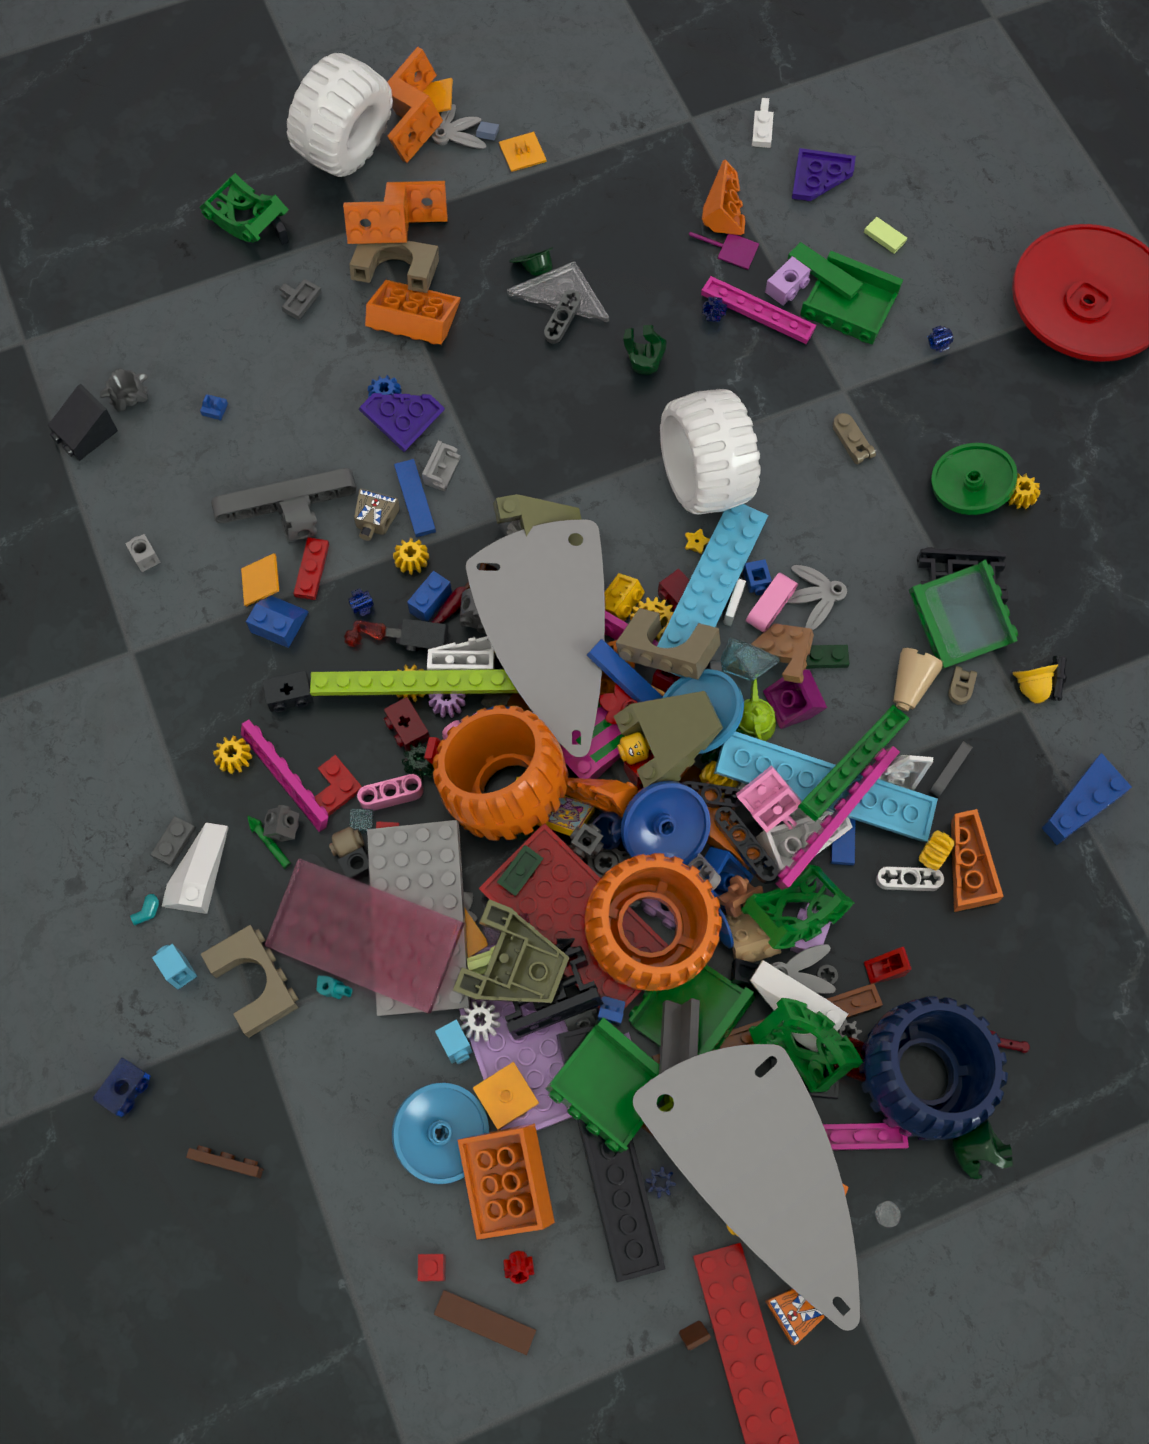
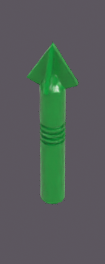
[247,815,291,869]

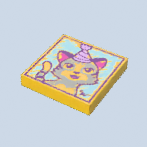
[537,796,595,836]

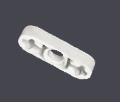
[876,867,944,891]

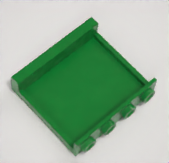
[800,251,903,345]
[629,965,755,1055]
[545,1017,665,1153]

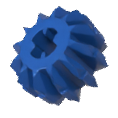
[368,375,402,398]

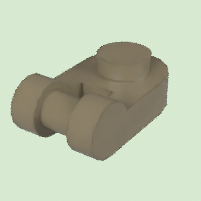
[948,666,977,705]

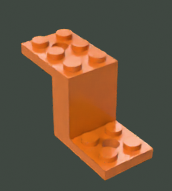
[387,47,443,163]
[343,181,448,244]

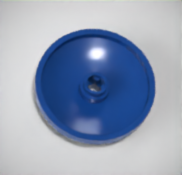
[621,781,711,865]

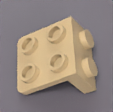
[725,912,781,963]

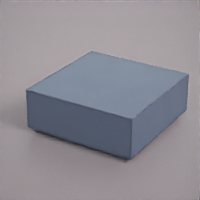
[476,121,499,140]

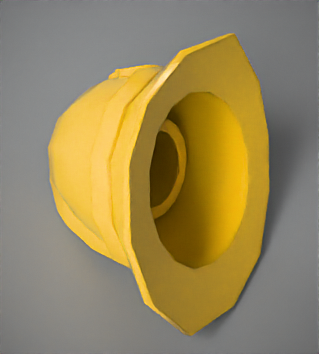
[1013,664,1058,703]

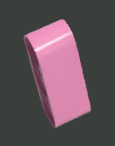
[746,572,798,633]
[357,774,423,812]

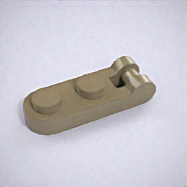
[832,413,876,464]

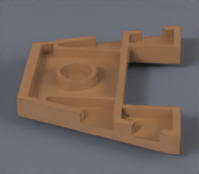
[727,624,814,683]

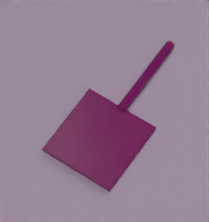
[689,232,759,270]

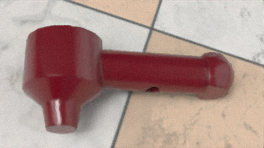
[990,1031,1030,1053]

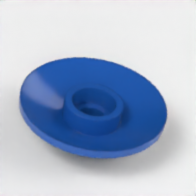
[718,908,734,949]

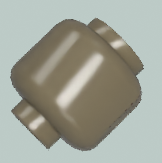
[329,827,365,858]

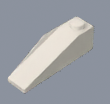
[878,755,933,791]

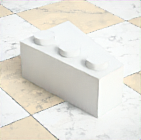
[427,636,495,670]

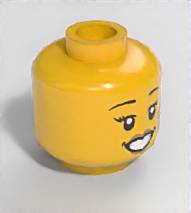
[617,732,651,765]

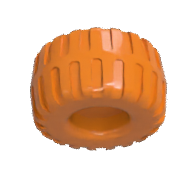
[433,705,568,841]
[585,853,722,991]

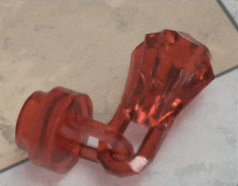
[344,620,386,647]

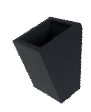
[48,384,118,461]

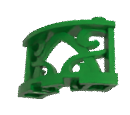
[199,173,289,242]
[741,864,854,949]
[749,998,863,1092]

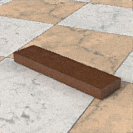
[434,1290,536,1355]

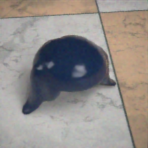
[592,811,622,850]

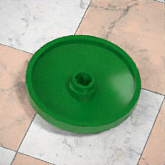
[932,443,1017,515]

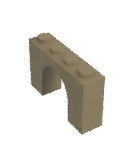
[349,241,439,293]
[616,608,721,680]
[201,925,299,1038]

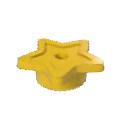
[685,529,710,554]

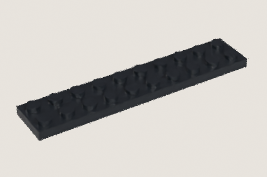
[556,1026,665,1282]

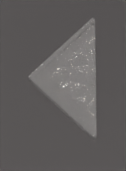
[507,261,609,322]

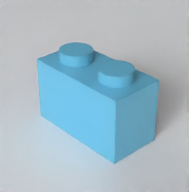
[152,944,197,990]
[435,1019,473,1064]

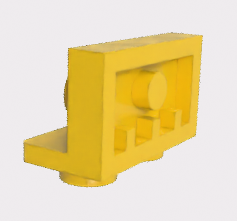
[604,573,645,621]

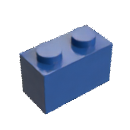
[407,571,452,622]

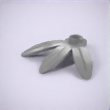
[432,104,486,149]
[787,565,847,631]
[771,944,836,994]

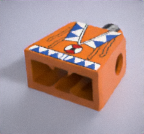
[765,1289,824,1345]

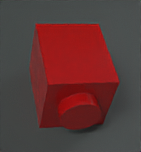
[418,1254,446,1282]

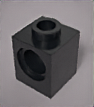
[337,847,370,885]

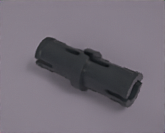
[1048,655,1067,701]

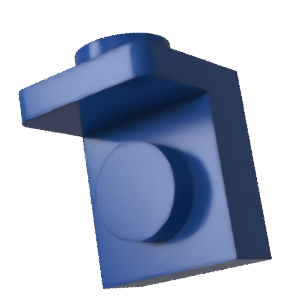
[597,996,625,1025]

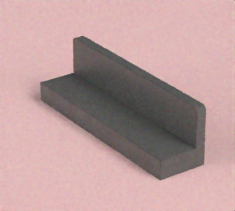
[659,998,700,1074]

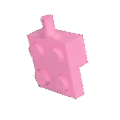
[736,765,802,833]

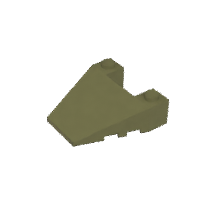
[493,494,583,546]
[614,691,723,788]
[452,899,569,1003]

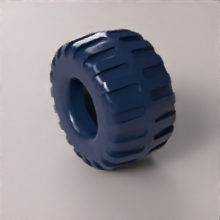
[859,996,1008,1141]

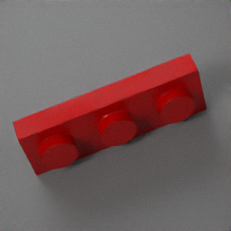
[293,537,329,600]

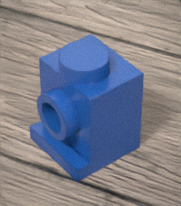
[743,559,772,595]

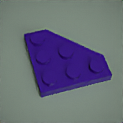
[792,148,856,201]
[358,393,445,452]

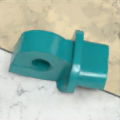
[316,976,353,999]

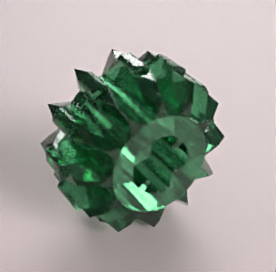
[402,741,434,780]

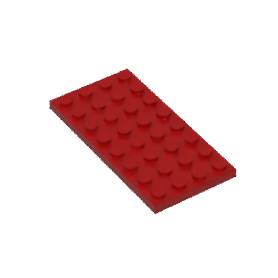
[479,824,669,1009]

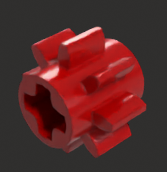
[503,1251,534,1284]

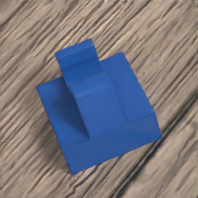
[200,394,228,420]

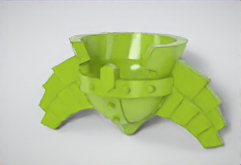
[738,673,776,741]

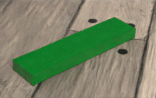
[788,242,863,300]

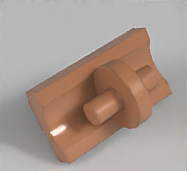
[718,875,763,917]

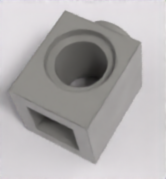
[125,534,161,572]

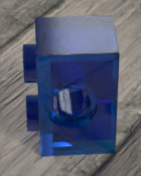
[92,1057,151,1117]

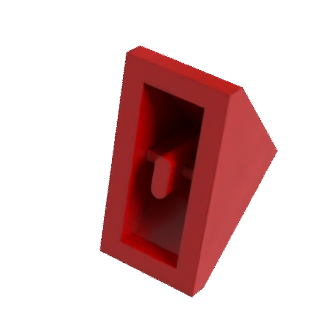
[864,947,912,984]

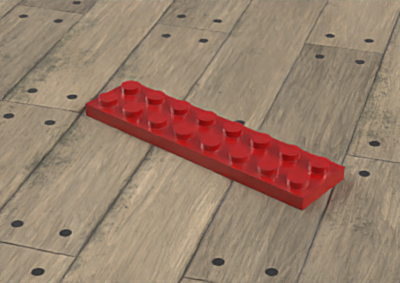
[693,1243,799,1444]

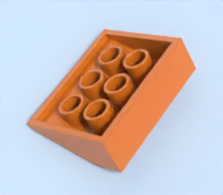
[365,280,461,344]
[458,1123,555,1240]

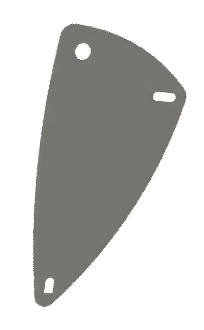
[466,519,605,757]
[633,1044,860,1331]

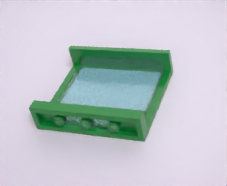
[908,560,1018,669]

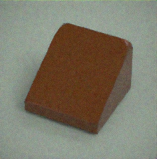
[679,1321,711,1350]

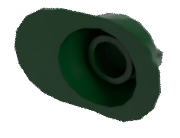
[509,247,553,276]

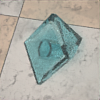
[720,637,780,681]

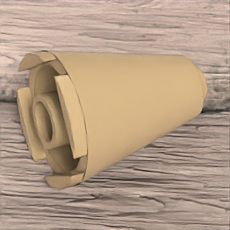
[893,648,943,712]

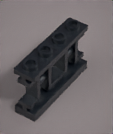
[917,547,1008,608]
[505,946,604,1040]

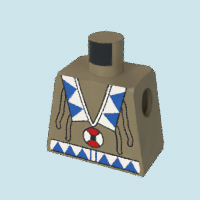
[354,488,400,541]

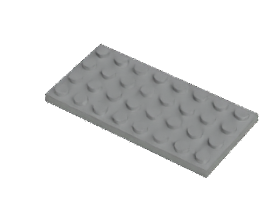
[367,820,471,1016]

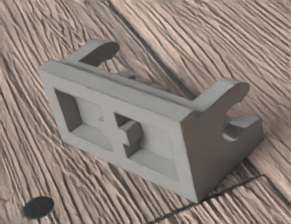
[422,440,461,492]

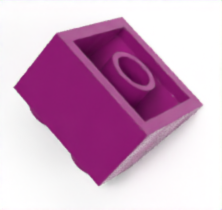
[763,670,827,729]

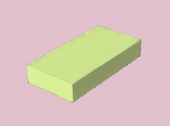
[864,217,907,254]

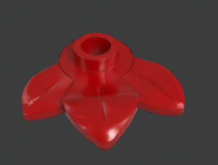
[599,683,638,725]

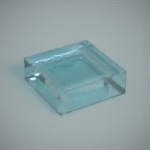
[349,809,374,833]

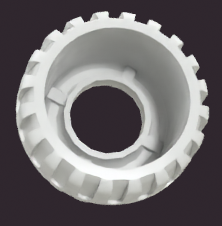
[287,53,393,177]
[660,389,761,515]

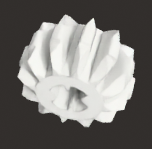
[460,1001,501,1042]

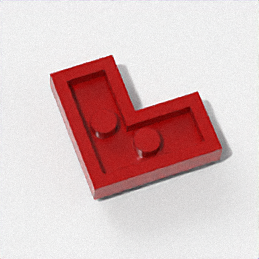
[315,755,362,816]

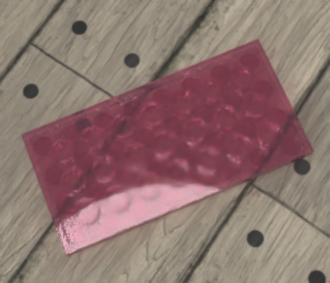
[264,858,465,1013]

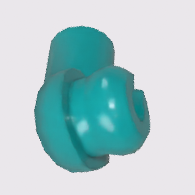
[130,894,159,926]

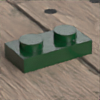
[806,645,850,669]
[497,845,544,897]

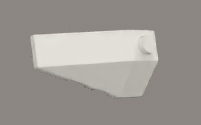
[756,811,852,872]
[162,823,229,914]
[750,960,848,1052]

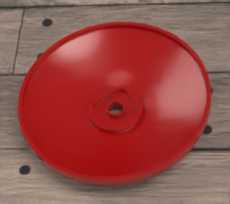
[1012,224,1149,361]

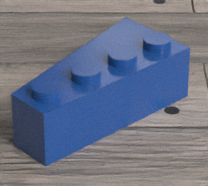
[1042,753,1132,845]

